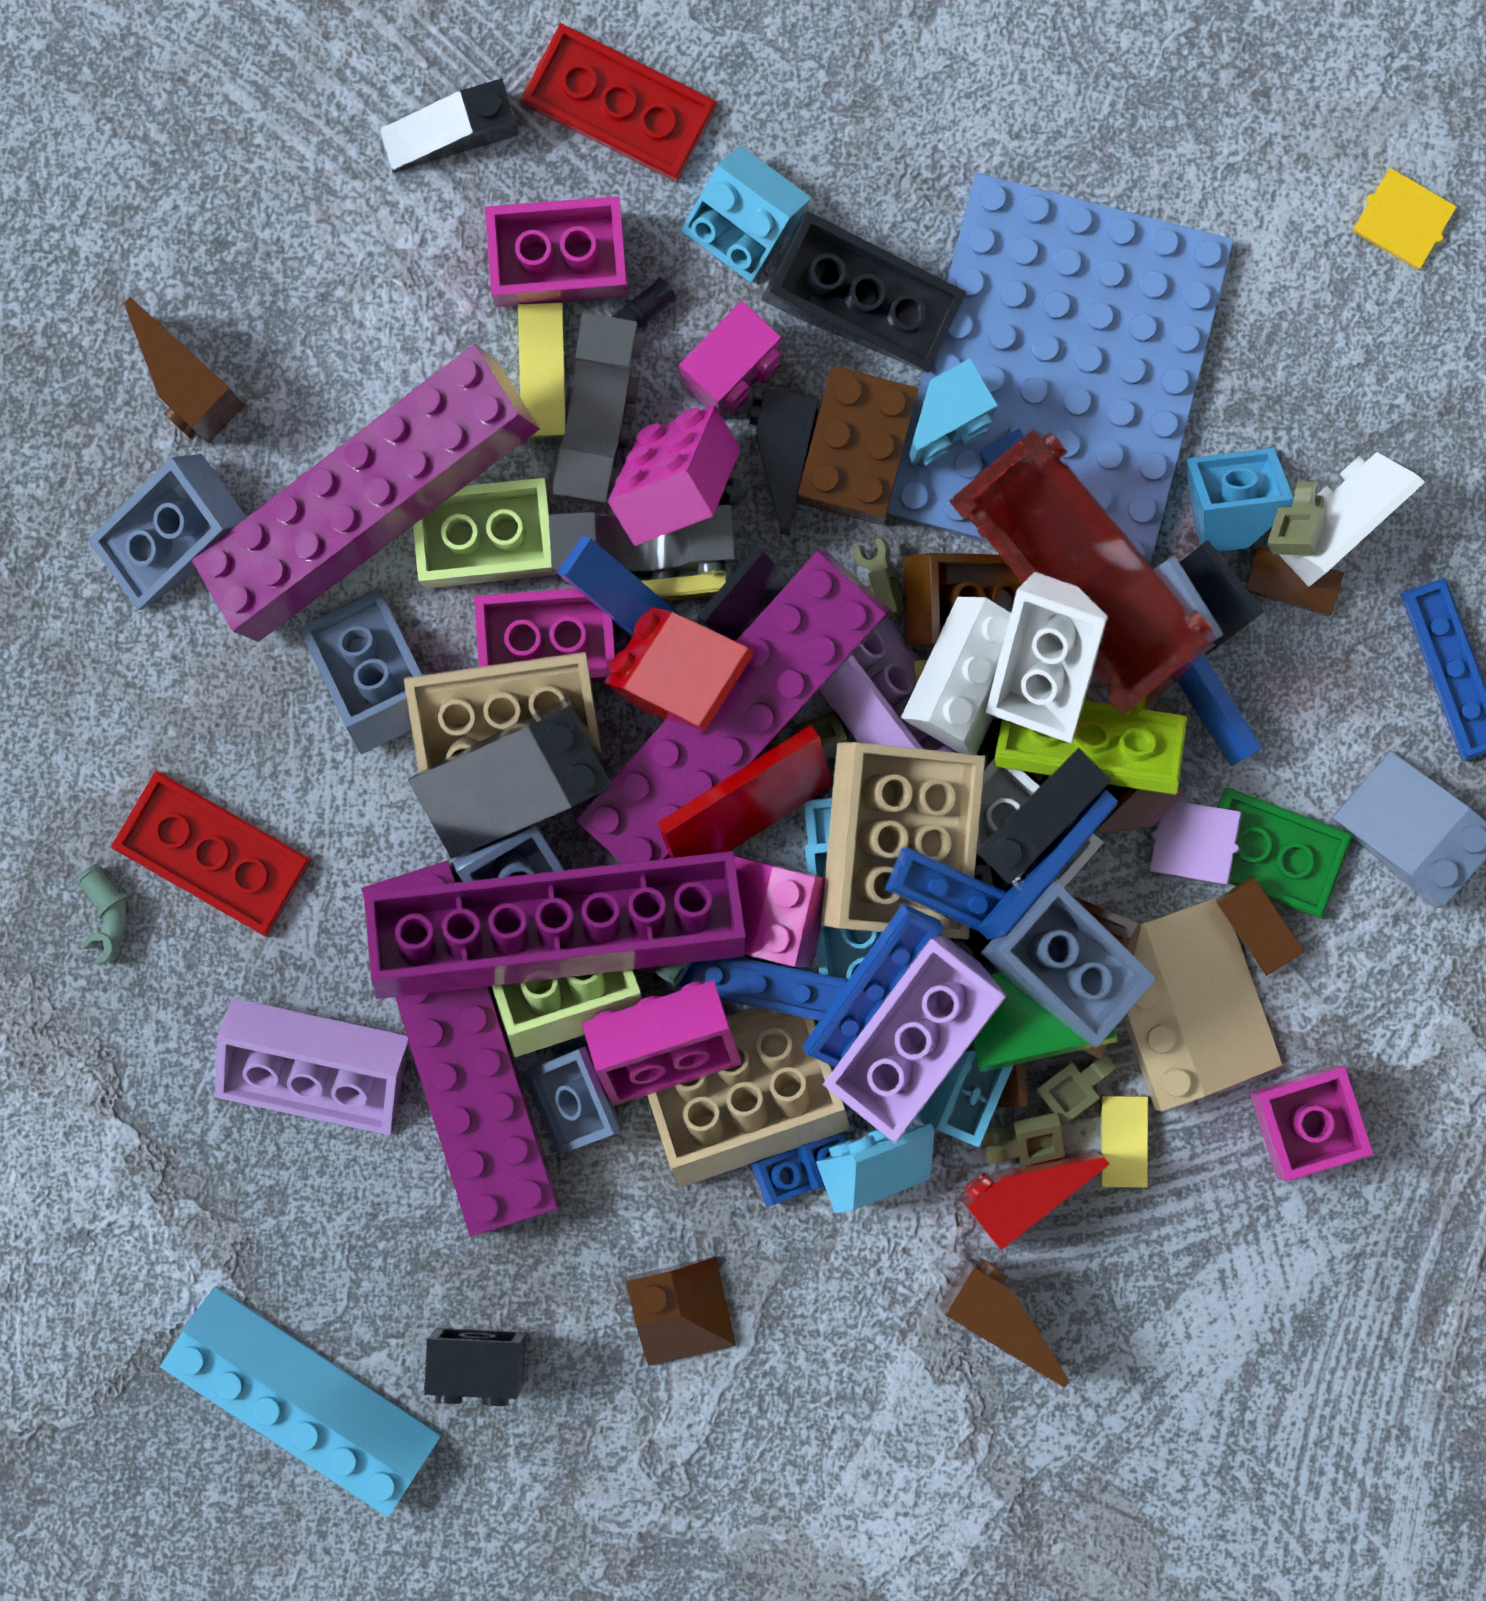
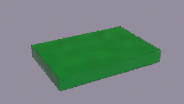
[1217,787,1353,919]
[973,972,1117,1072]

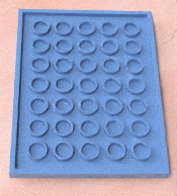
[886,173,1234,581]

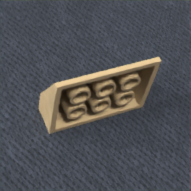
[404,652,604,772]
[821,742,985,939]
[1123,896,1283,1111]
[647,1007,850,1188]

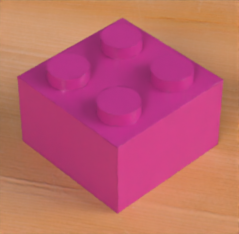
[679,300,781,416]
[1249,1065,1374,1182]

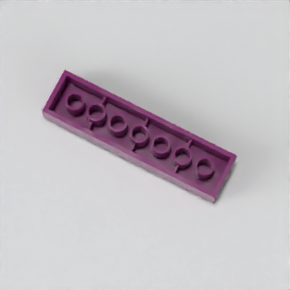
[192,344,540,642]
[576,549,892,864]
[363,851,745,999]
[361,860,561,1237]

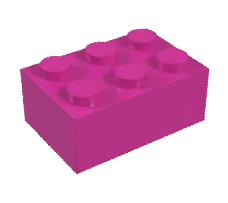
[485,196,628,307]
[608,405,740,546]
[474,588,617,683]
[582,980,742,1106]

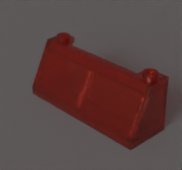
[949,428,1216,715]

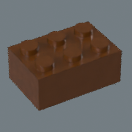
[797,365,919,526]

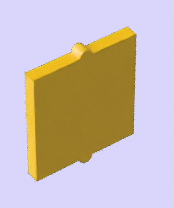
[1352,168,1457,270]

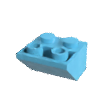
[681,145,811,283]
[908,358,997,466]
[914,1051,1013,1148]
[816,1122,934,1213]

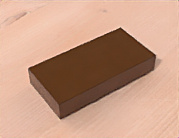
[1245,547,1344,617]
[1216,875,1305,976]

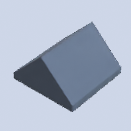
[523,1046,623,1156]

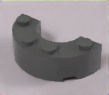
[552,312,646,503]
[549,505,734,582]

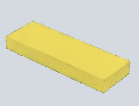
[518,303,566,439]

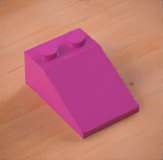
[734,855,825,967]

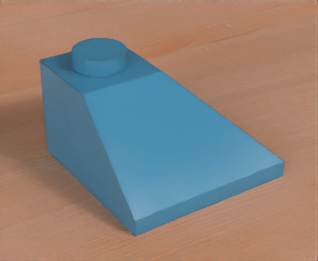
[1186,447,1294,553]

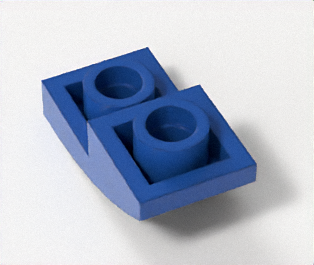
[751,1132,845,1207]

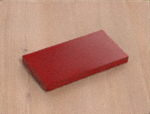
[520,23,717,183]
[657,726,833,858]
[110,770,313,937]

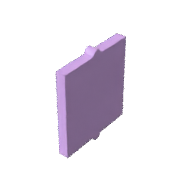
[1149,801,1242,886]

